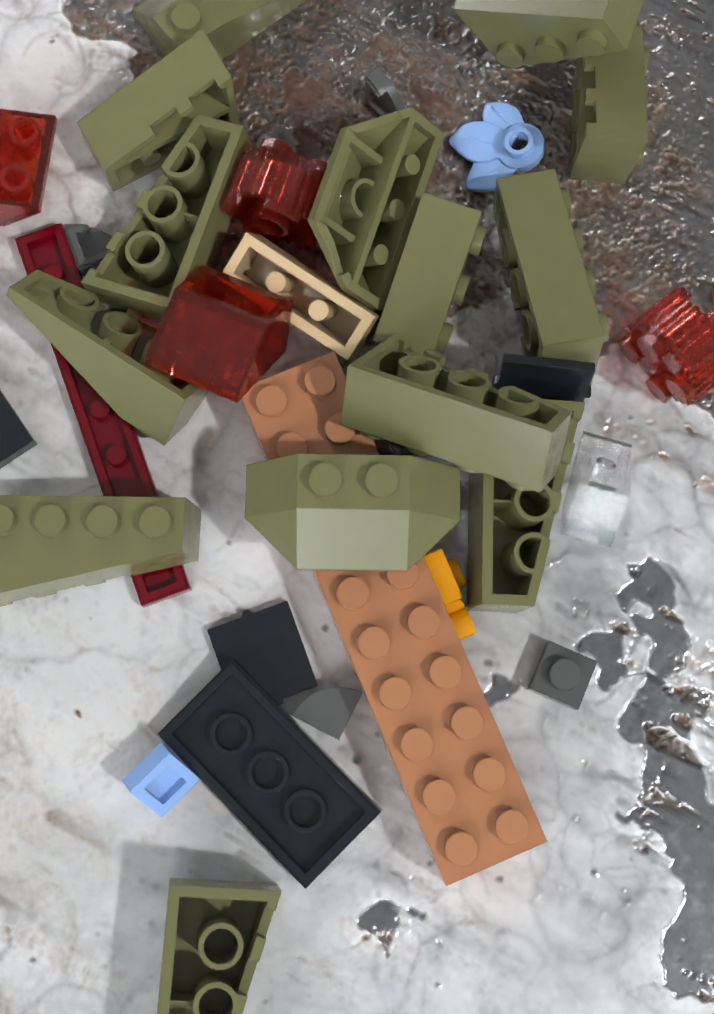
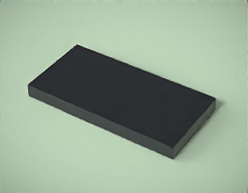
[158,659,382,889]

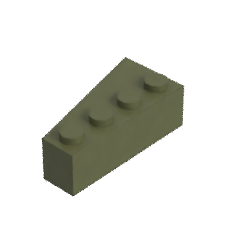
[80,114,255,331]
[493,169,610,385]
[341,333,572,492]
[467,399,586,613]
[0,495,201,607]
[157,878,282,1014]

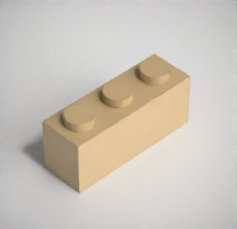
[220,232,382,360]

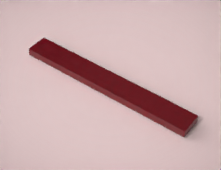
[15,223,192,608]

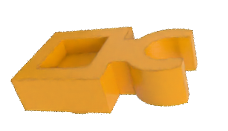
[424,549,477,640]

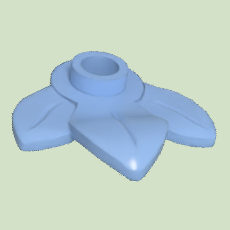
[449,102,545,192]

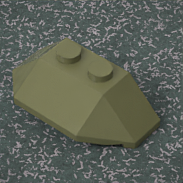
[308,107,444,313]
[245,454,460,572]

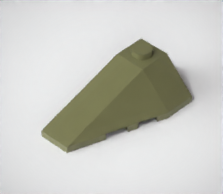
[131,0,306,60]
[6,270,229,446]

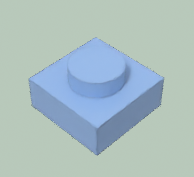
[122,742,200,818]

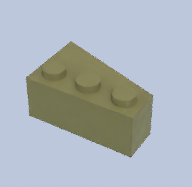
[453,0,644,68]
[568,26,649,184]
[77,29,240,192]
[373,192,488,355]

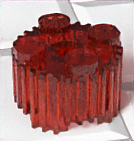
[222,137,328,251]
[618,287,714,406]

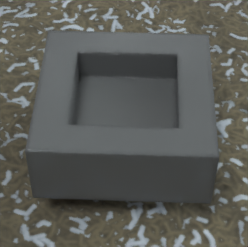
[527,641,598,710]

